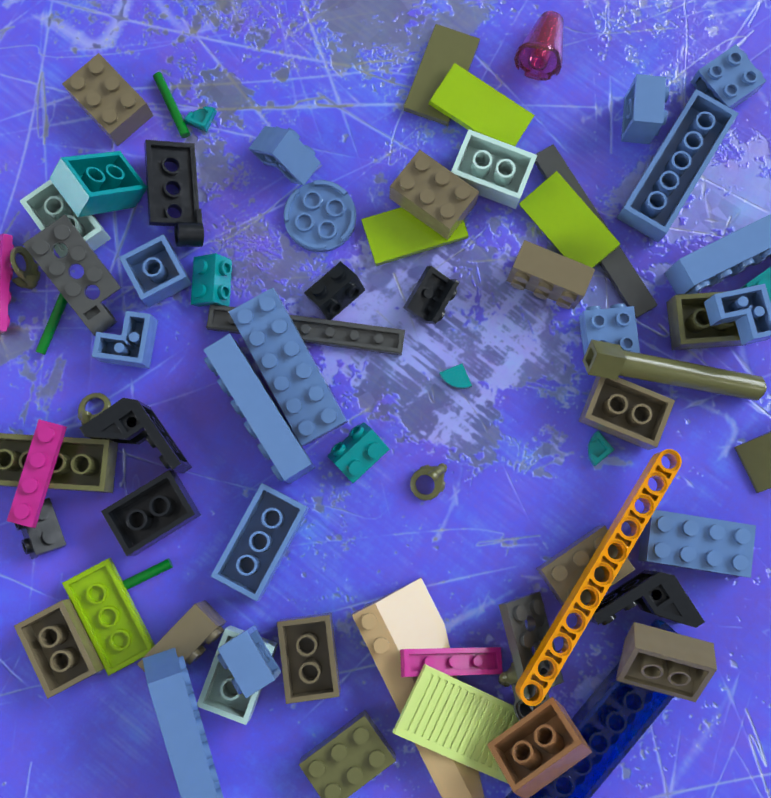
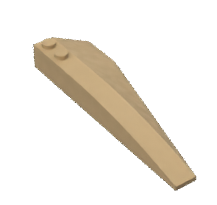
[352,578,485,798]

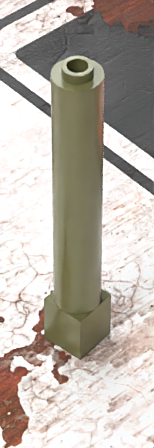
[582,339,767,401]

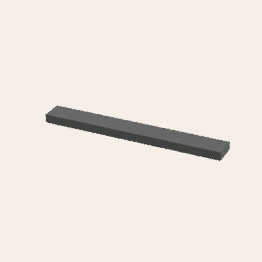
[535,144,657,318]
[206,305,405,356]

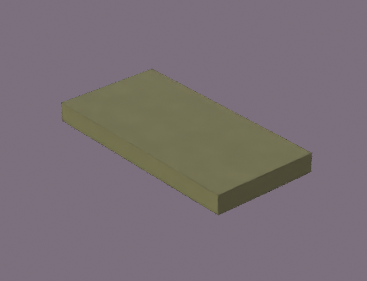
[404,24,480,126]

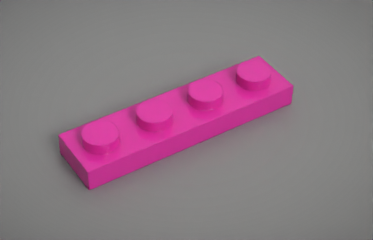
[0,233,14,334]
[7,419,67,528]
[400,647,503,677]

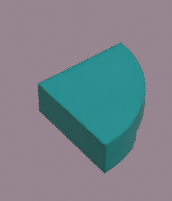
[184,106,217,132]
[439,363,472,389]
[588,431,615,466]

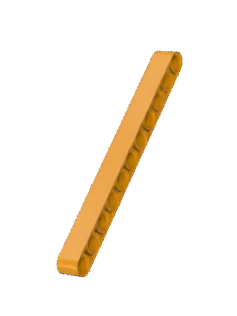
[515,449,682,706]

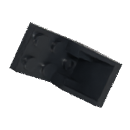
[79,398,192,473]
[590,570,705,628]

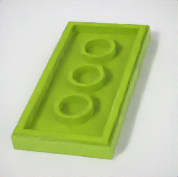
[429,63,535,146]
[519,171,621,268]
[361,207,469,266]
[62,558,155,676]

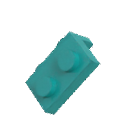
[191,253,232,307]
[328,422,390,483]

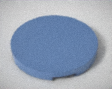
[284,180,356,252]

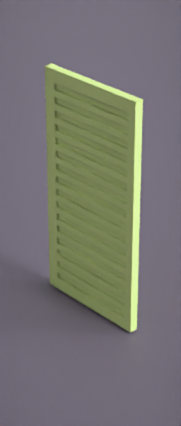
[392,664,519,784]

